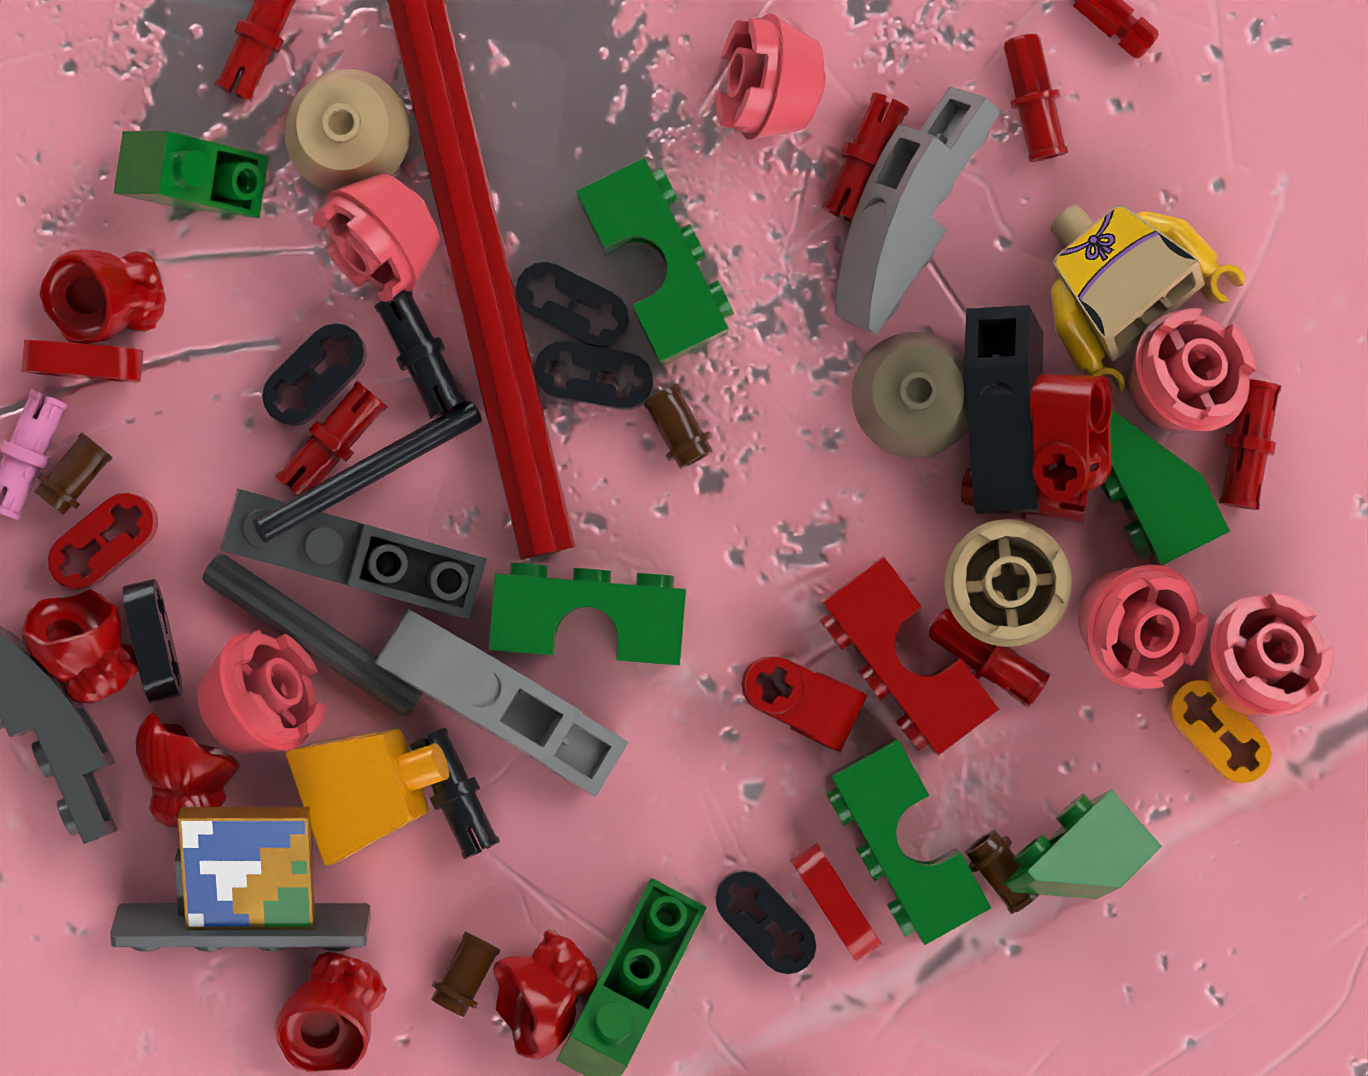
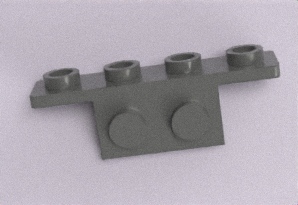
[110,848,371,951]

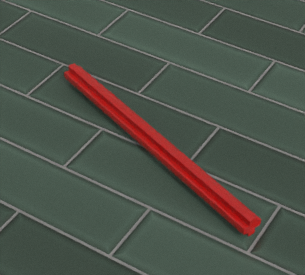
[387,0,576,560]

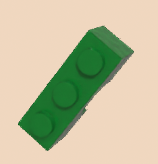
[576,158,734,367]
[489,562,686,666]
[825,738,991,945]

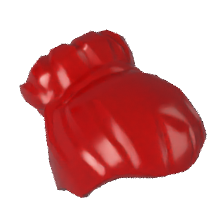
[40,249,166,344]
[22,589,138,704]
[135,712,240,828]
[493,929,598,1059]
[274,952,387,1073]

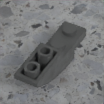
[220,488,487,619]
[0,626,118,844]

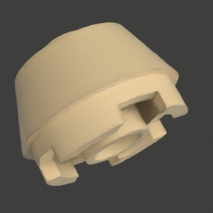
[284,69,410,192]
[944,519,1072,647]

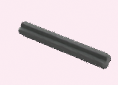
[202,554,422,716]

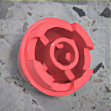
[716,13,826,140]
[313,173,440,302]
[1128,308,1256,431]
[1078,565,1207,689]
[1206,593,1334,716]
[197,630,326,754]

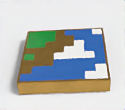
[178,807,316,929]

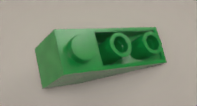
[1100,410,1230,565]
[556,878,707,1076]

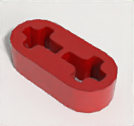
[21,339,143,383]
[48,493,158,590]
[790,843,882,961]

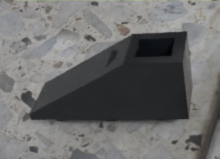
[964,305,1044,514]

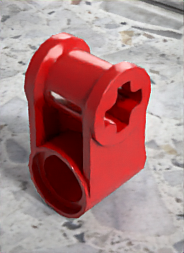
[1030,374,1113,501]
[741,656,868,753]

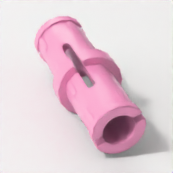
[0,388,68,520]

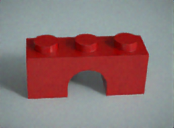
[819,556,1000,755]

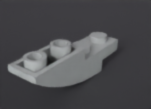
[835,86,1001,335]
[374,609,629,797]

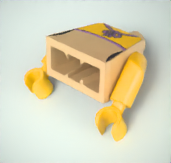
[1050,205,1245,392]

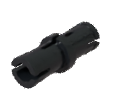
[374,290,467,419]
[409,728,501,859]

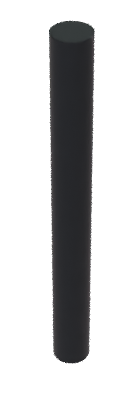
[253,401,482,543]

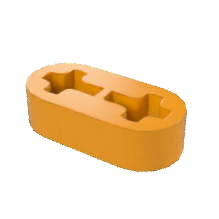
[1167,679,1272,783]

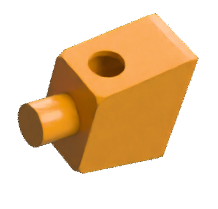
[285,729,449,867]

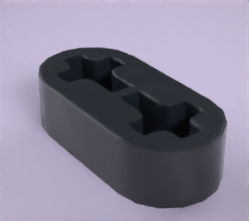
[516,262,629,348]
[262,323,367,426]
[535,341,653,410]
[122,579,182,703]
[715,869,816,974]

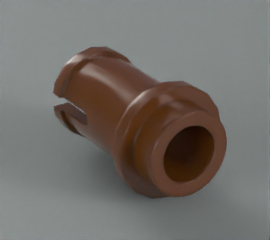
[643,384,713,469]
[34,432,113,515]
[965,830,1039,914]
[431,931,501,1017]

